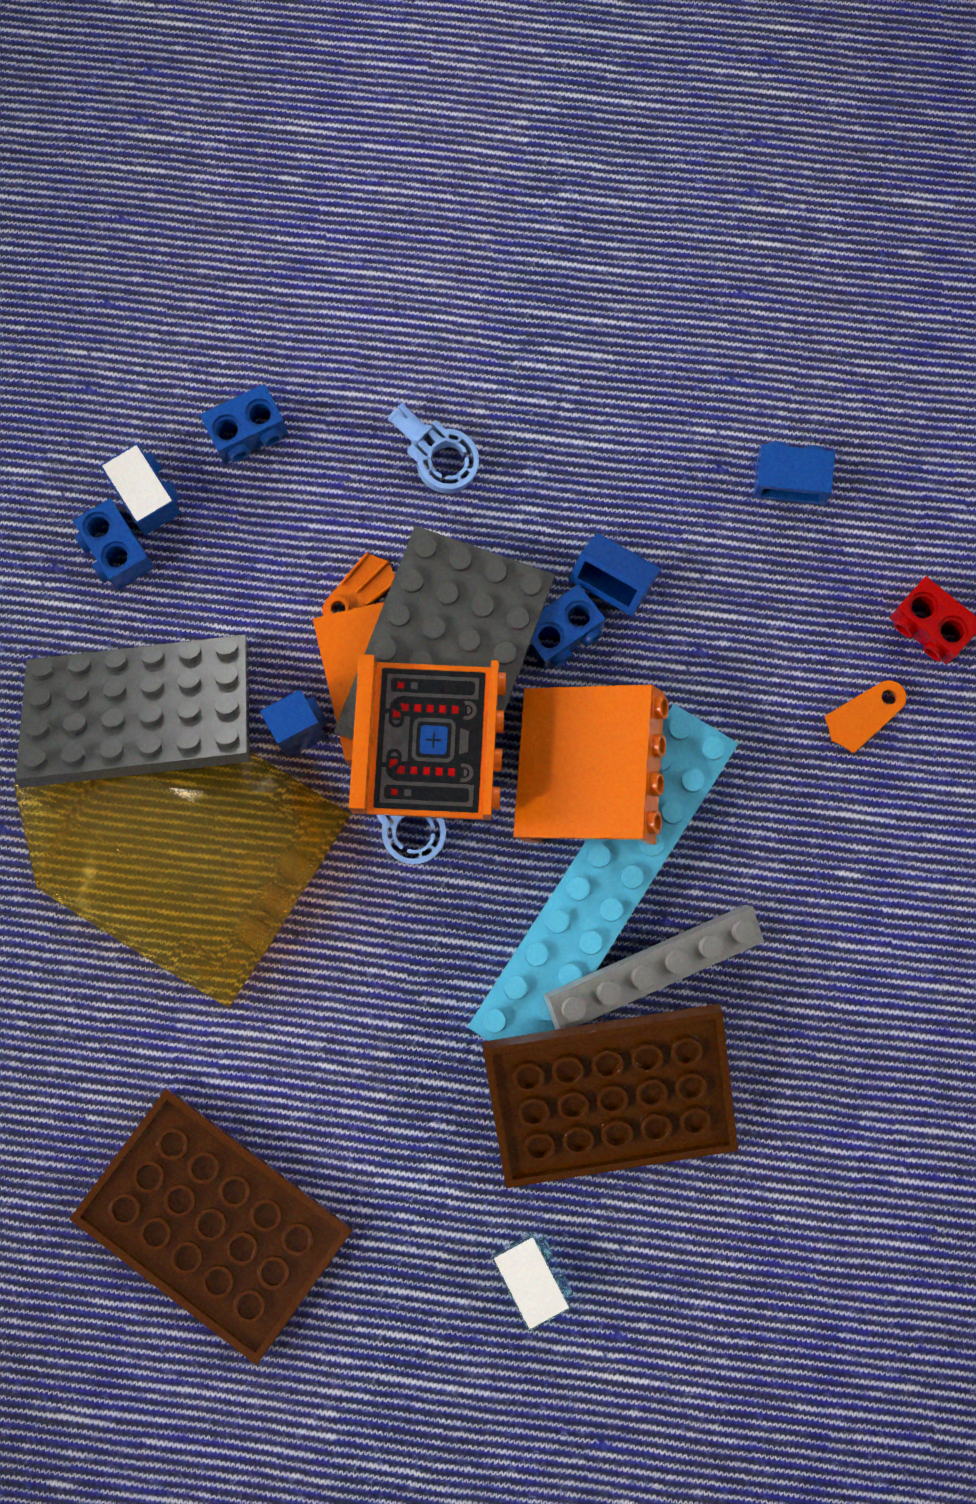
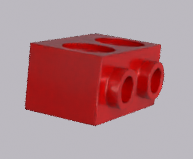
[889,576,976,665]

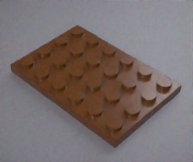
[482,1004,738,1188]
[69,1089,354,1365]

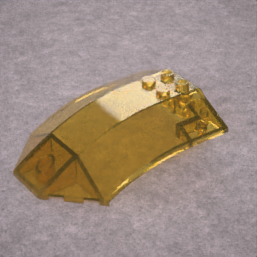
[14,752,350,1008]

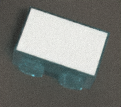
[491,1231,574,1332]

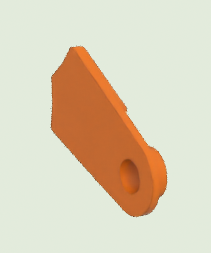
[322,552,395,616]
[824,680,906,753]

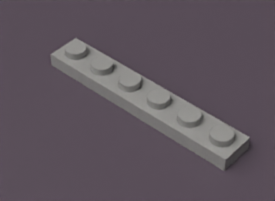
[543,905,764,1030]

